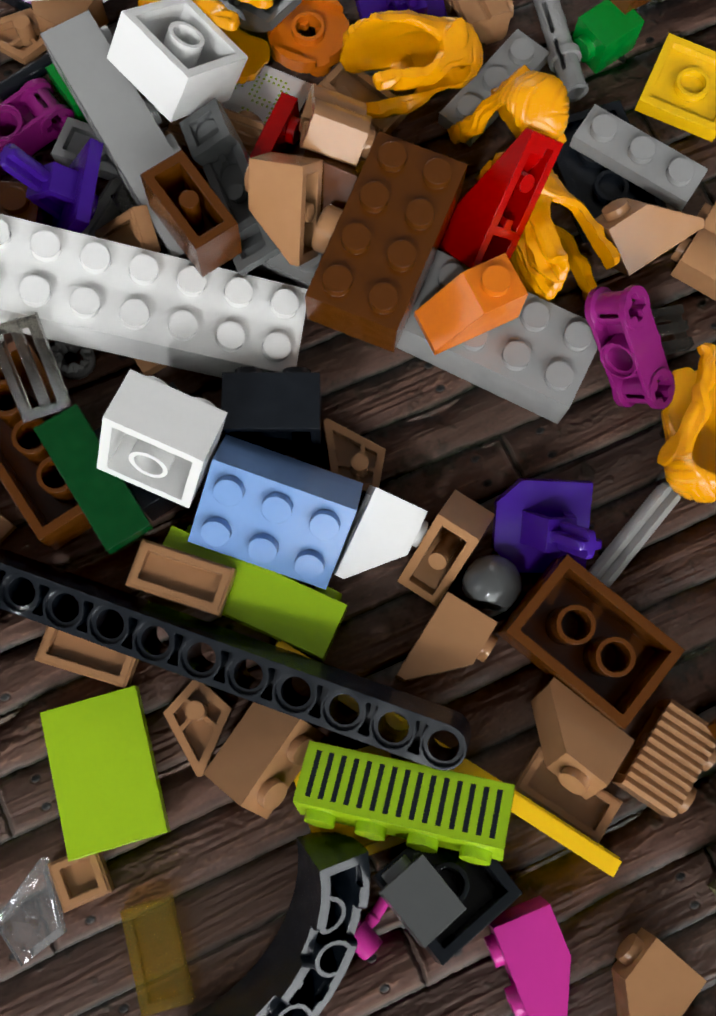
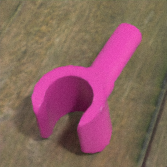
[354,896,388,960]

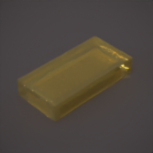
[120,894,195,1016]

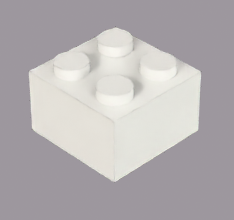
[107,0,248,122]
[97,369,228,508]

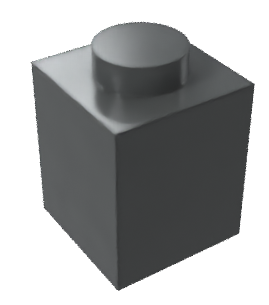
[378,854,467,948]

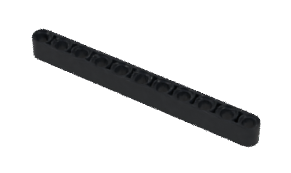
[0,549,471,771]

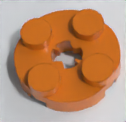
[267,0,350,77]

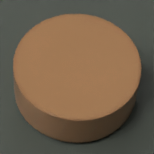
[312,204,343,254]

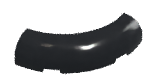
[191,832,370,1016]

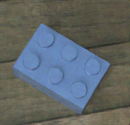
[188,434,363,590]

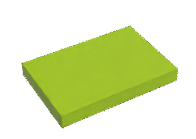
[40,685,171,862]

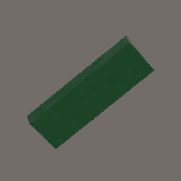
[33,404,153,554]

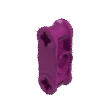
[0,78,75,180]
[584,285,675,409]

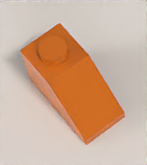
[414,253,528,355]

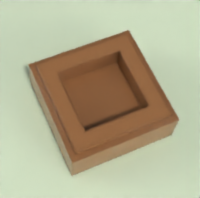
[47,852,115,913]

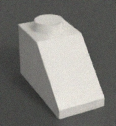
[333,485,428,579]

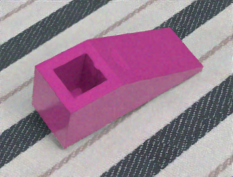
[483,895,571,1016]

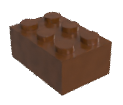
[496,554,685,729]

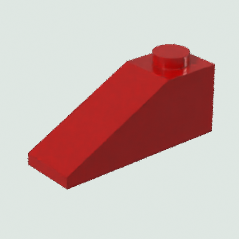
[439,128,564,268]

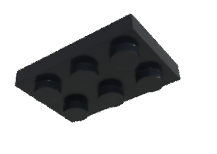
[552,100,667,244]

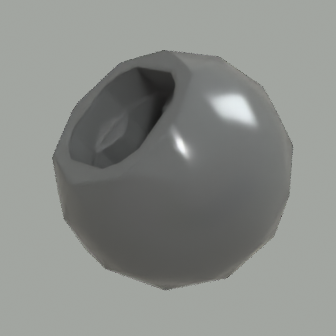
[462,554,522,611]

